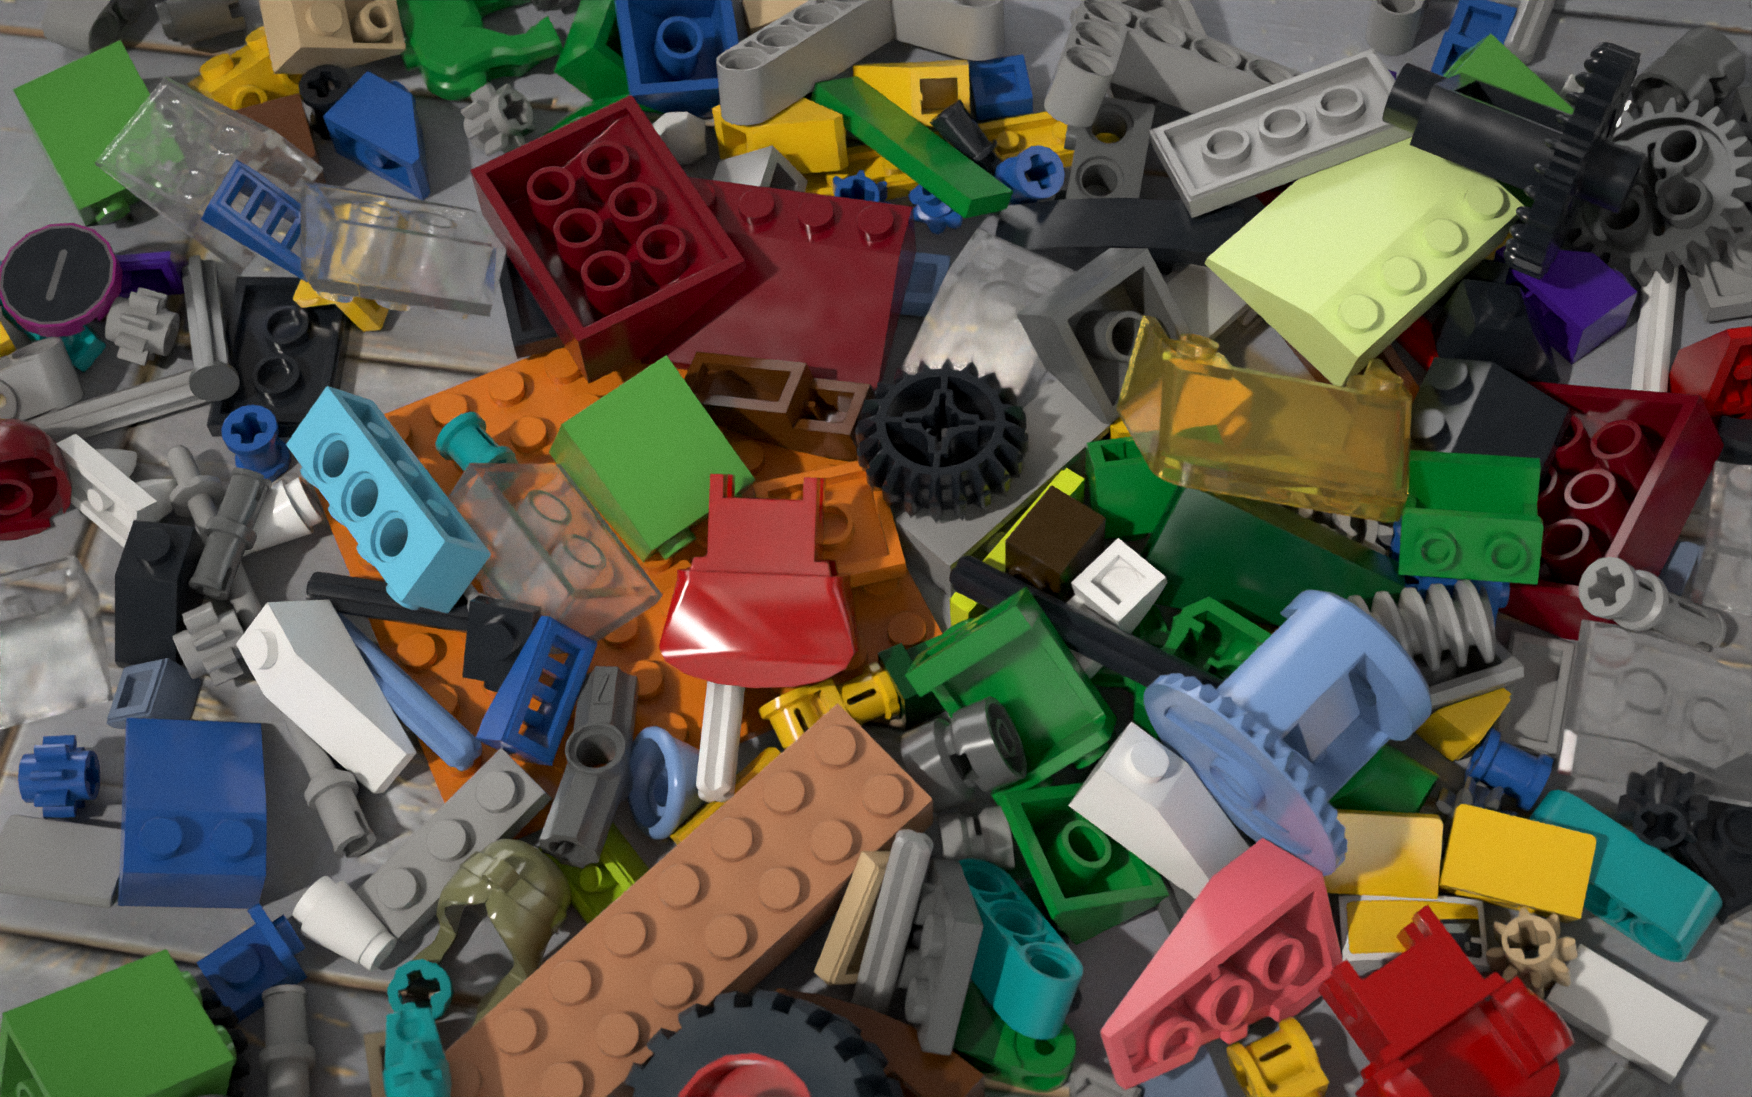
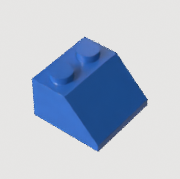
[614,0,739,118]

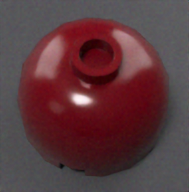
[0,419,72,540]

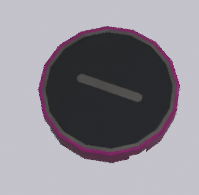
[0,223,123,337]

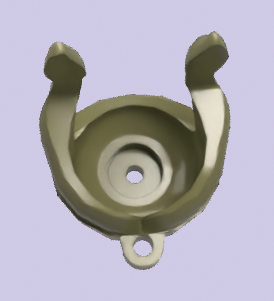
[410,839,571,1026]

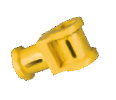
[758,662,900,750]
[1226,1016,1329,1097]

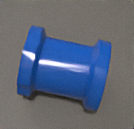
[993,145,1065,205]
[221,405,291,482]
[1463,727,1554,812]

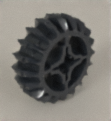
[855,356,1029,523]

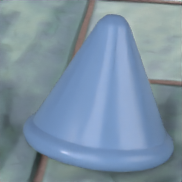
[628,726,739,840]

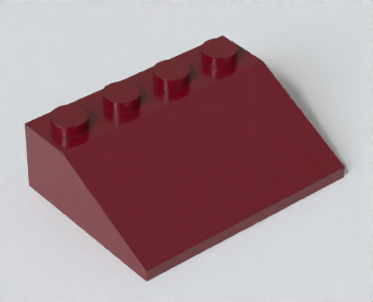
[470,95,746,384]
[640,177,917,391]
[1498,381,1724,648]

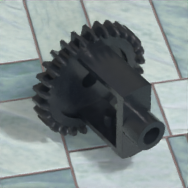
[1382,42,1646,280]

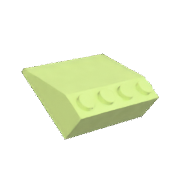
[1205,137,1524,390]

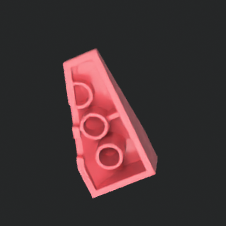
[1100,838,1343,1090]

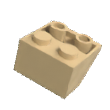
[259,0,406,74]

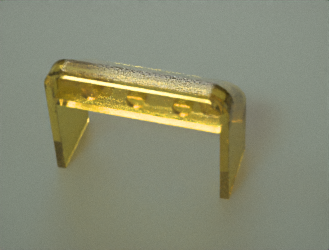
[1116,315,1412,522]

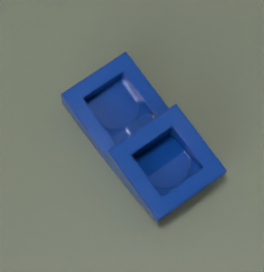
[1430,0,1517,76]

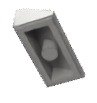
[0,814,121,909]

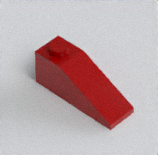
[1667,326,1752,427]

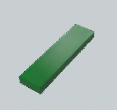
[810,76,1013,219]

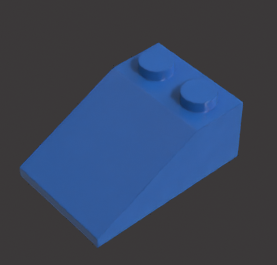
[118,718,267,909]

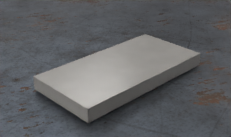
[1149,48,1413,218]

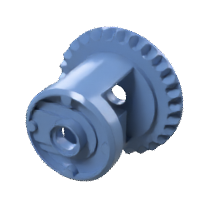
[1144,590,1431,876]

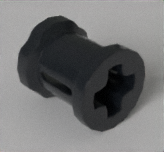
[299,64,351,141]

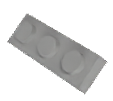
[355,748,552,944]

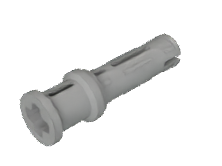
[1579,557,1727,651]

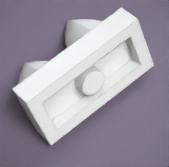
[56,434,178,547]

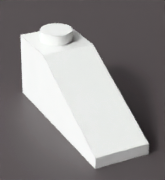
[236,600,417,794]
[1068,722,1250,899]

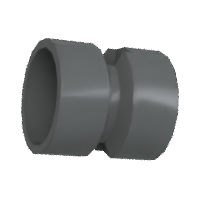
[1631,27,1746,117]
[901,696,1027,814]

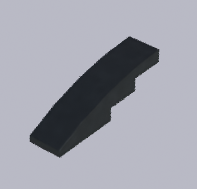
[991,198,1245,275]

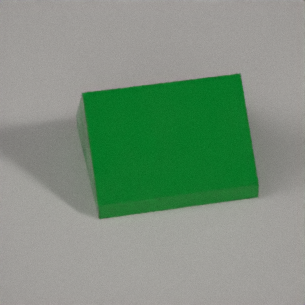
[998,782,1169,945]

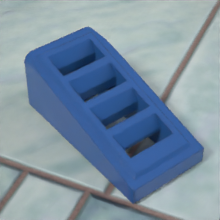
[201,159,337,282]
[475,616,598,766]

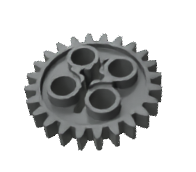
[1567,97,1752,286]

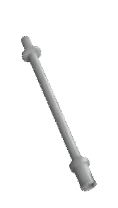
[167,445,376,858]

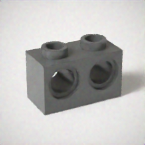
[1054,97,1155,200]

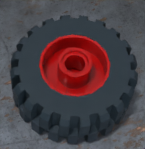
[624,990,904,1097]

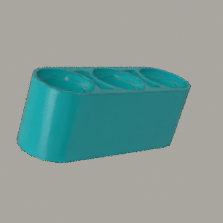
[1528,790,1722,962]
[958,858,1083,1040]

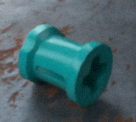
[435,412,518,495]
[387,959,454,1020]

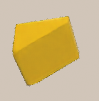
[1415,688,1511,762]

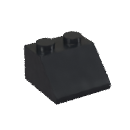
[1389,357,1572,493]

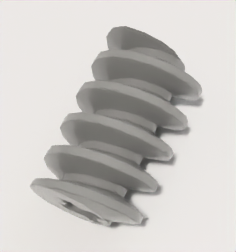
[1348,579,1496,671]

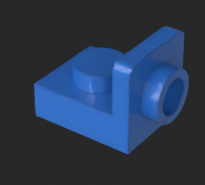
[196,903,307,1023]

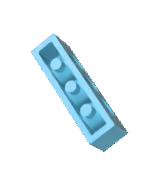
[286,386,492,614]

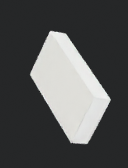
[1546,944,1708,1085]

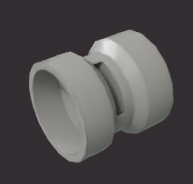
[937,806,1015,873]

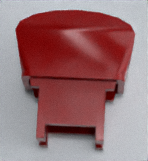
[659,474,859,688]
[1317,904,1576,1097]

